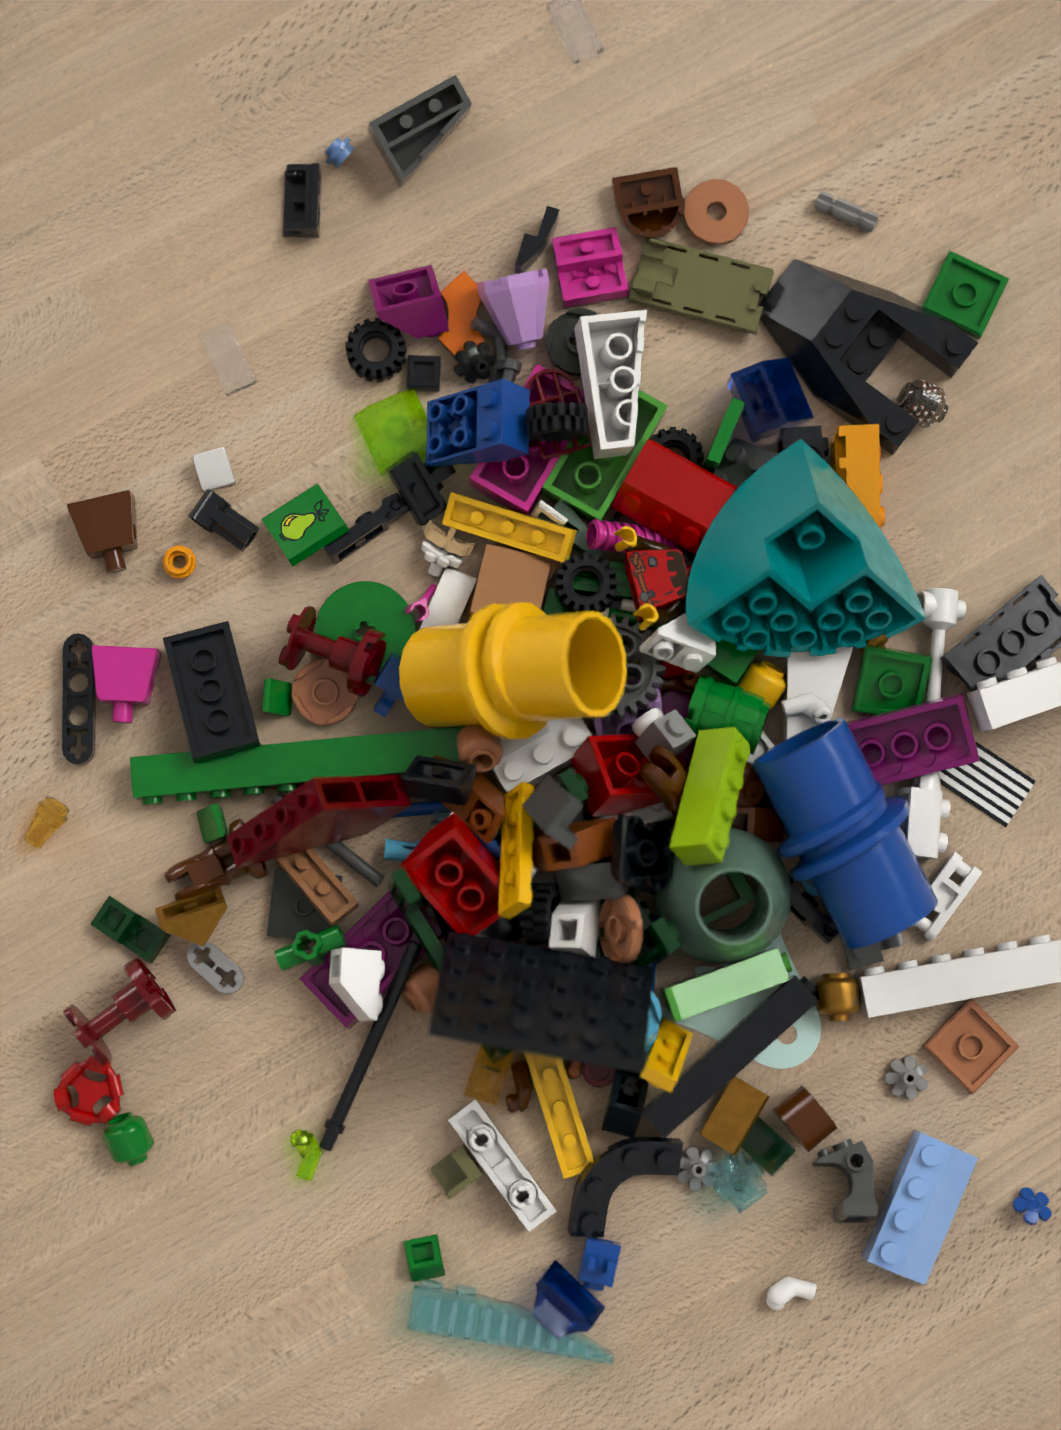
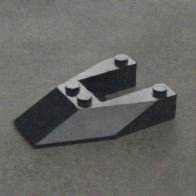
[758,259,978,455]

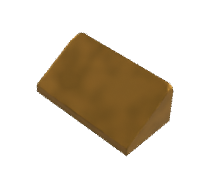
[700,1076,770,1156]

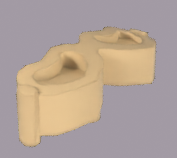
[423,520,475,556]

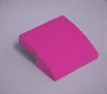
[552,227,629,308]

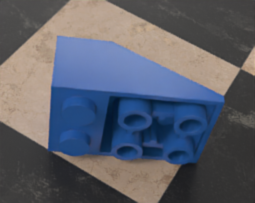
[426,378,530,466]

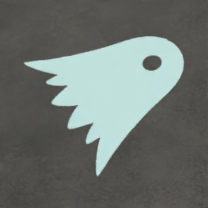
[661,933,821,1069]

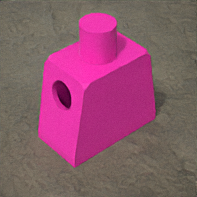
[92,645,161,724]

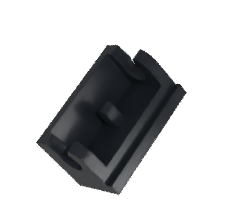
[283,163,321,238]

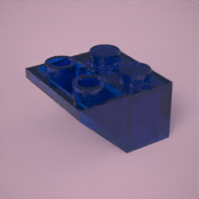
[727,357,814,443]

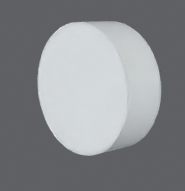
[632,708,664,738]

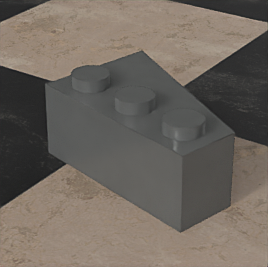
[368,75,472,188]

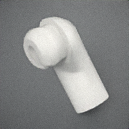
[781,693,832,724]
[766,1277,817,1310]

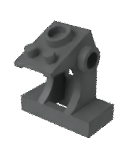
[812,1139,878,1223]

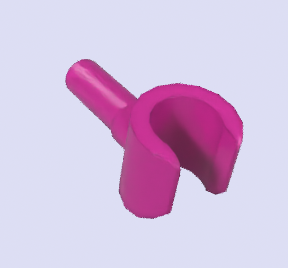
[405,584,437,623]

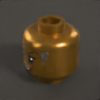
[815,972,860,1021]

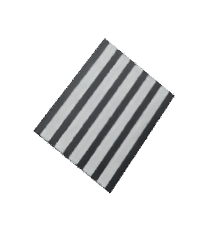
[939,741,1036,827]

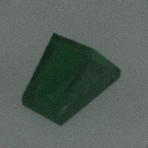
[741,1116,795,1176]

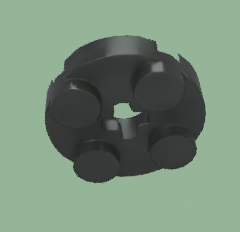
[546,308,599,376]

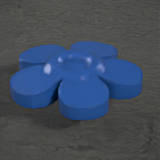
[1013,1187,1052,1225]

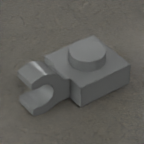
[841,932,904,970]

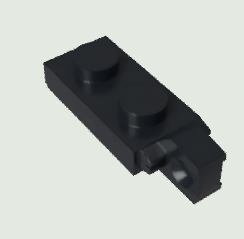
[324,492,409,564]
[788,874,839,944]

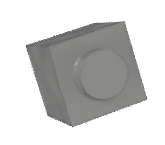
[635,709,696,765]

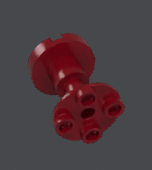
[278,606,387,697]
[63,958,176,1066]

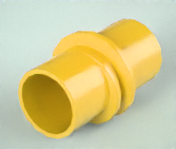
[399,602,627,740]

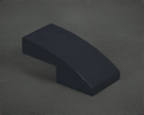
[515,206,560,274]

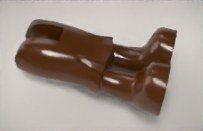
[639,745,688,820]
[164,818,269,901]

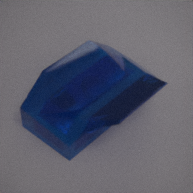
[532,1260,605,1339]

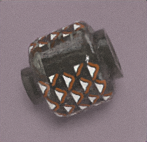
[896,379,948,428]

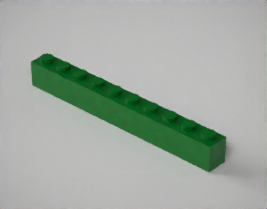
[130,726,464,805]

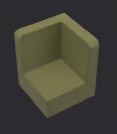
[431,1144,483,1199]

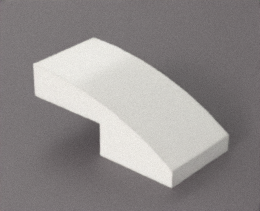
[420,566,477,629]

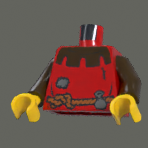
[614,526,692,630]

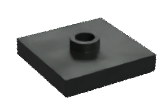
[267,868,343,939]

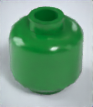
[103,1112,154,1166]

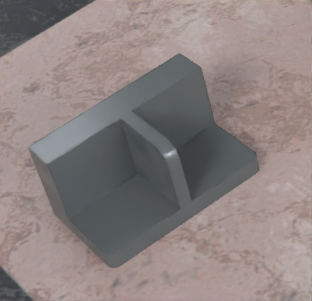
[522,775,582,850]

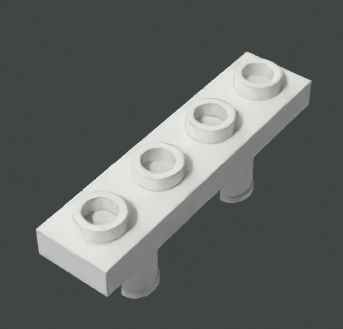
[448,1099,557,1232]

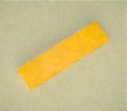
[442,492,577,563]
[498,781,534,919]
[524,1052,594,1179]

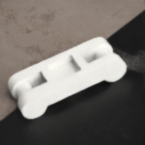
[911,851,982,942]

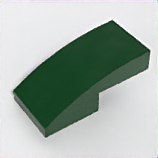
[91,896,171,963]

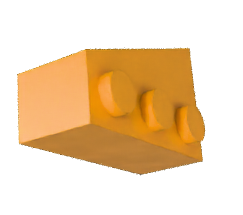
[830,424,885,529]

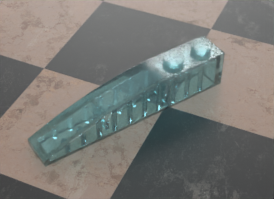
[407,1279,614,1364]

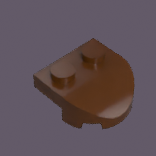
[611,167,684,238]

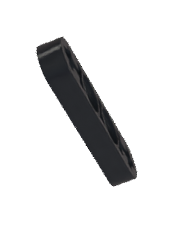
[62,633,96,765]

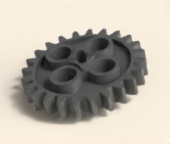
[592,614,666,723]

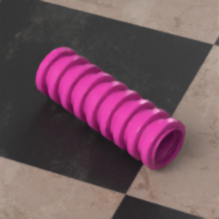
[586,519,678,553]

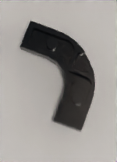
[567,1137,683,1238]

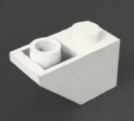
[640,613,716,673]
[549,900,601,957]
[329,948,385,1022]

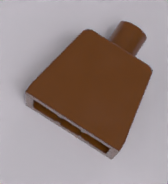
[67,490,138,574]

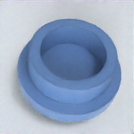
[325,137,355,168]

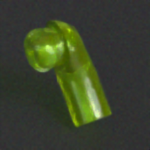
[290,1129,322,1181]

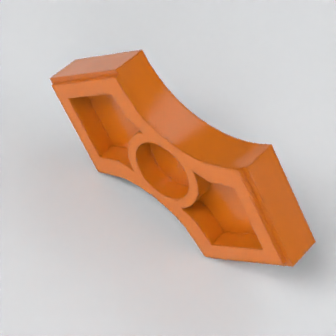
[438,271,485,363]

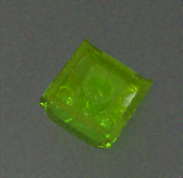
[354,389,427,476]

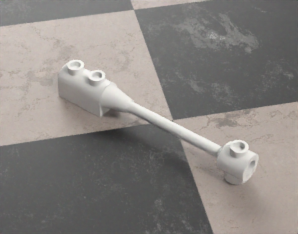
[897,588,966,859]

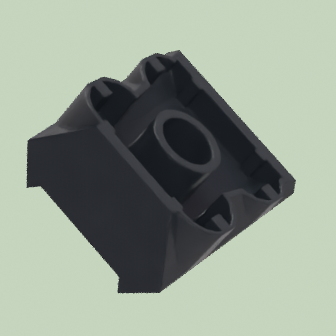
[611,813,673,895]

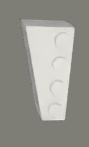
[574,310,647,459]

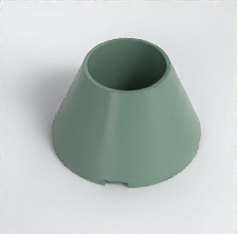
[655,828,792,964]

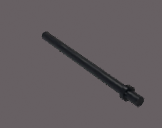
[319,940,422,1151]

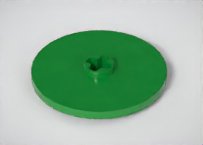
[315,581,416,681]

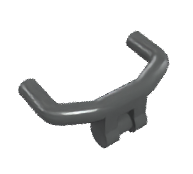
[470,317,522,383]

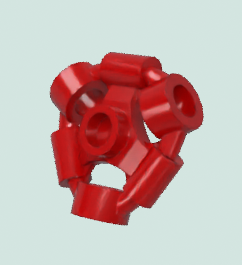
[53,1056,124,1127]

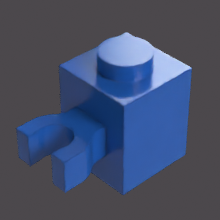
[373,652,405,718]
[577,1237,621,1291]

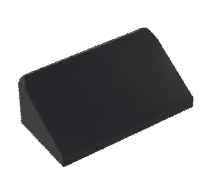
[401,755,477,806]

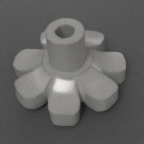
[884,1055,928,1099]
[677,1146,719,1191]

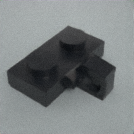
[385,451,456,526]

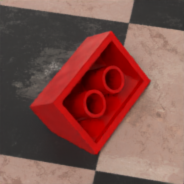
[611,438,737,554]
[400,812,502,936]

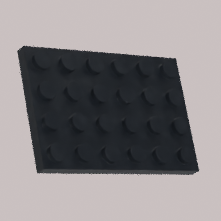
[428,931,654,1073]

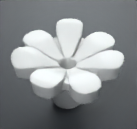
[421,541,463,577]

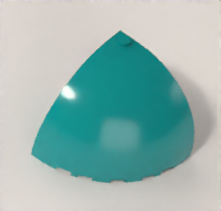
[686,439,926,657]

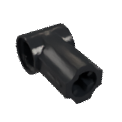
[188,489,259,552]

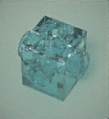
[713,1152,768,1213]

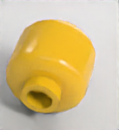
[737,660,787,709]

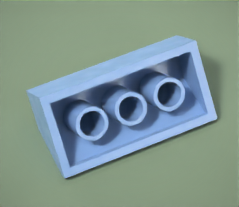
[862,1130,978,1285]

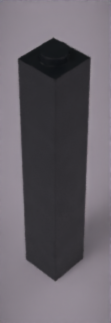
[643,975,818,1138]

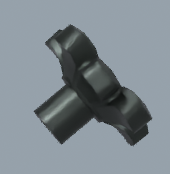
[454,340,494,383]

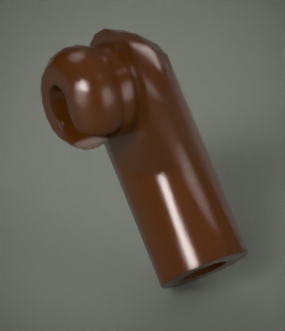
[659,671,699,695]
[506,1061,533,1113]

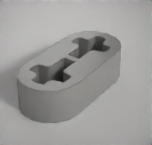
[187,941,245,994]

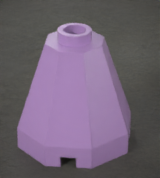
[477,269,549,351]

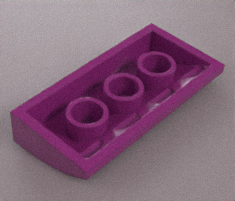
[847,693,980,785]
[299,891,443,1029]

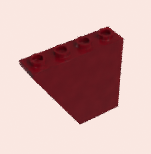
[226,775,411,868]

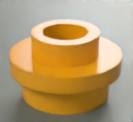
[162,545,196,579]

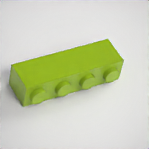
[669,727,750,866]

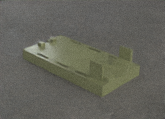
[628,238,774,335]

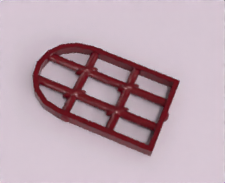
[526,369,592,461]

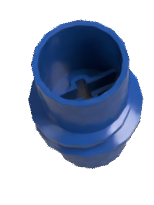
[752,718,938,949]

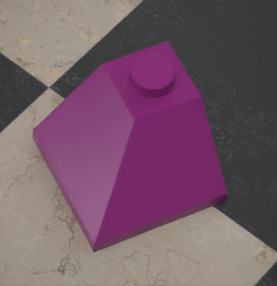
[368,265,449,338]

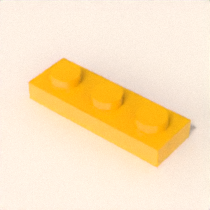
[640,1018,694,1093]

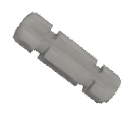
[814,192,879,232]

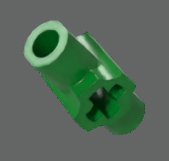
[275,925,347,971]

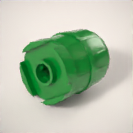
[685,674,771,755]

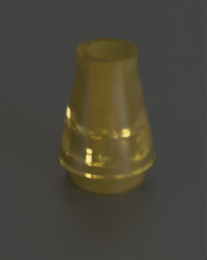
[23,796,70,848]

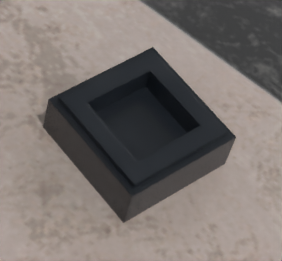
[406,355,441,391]

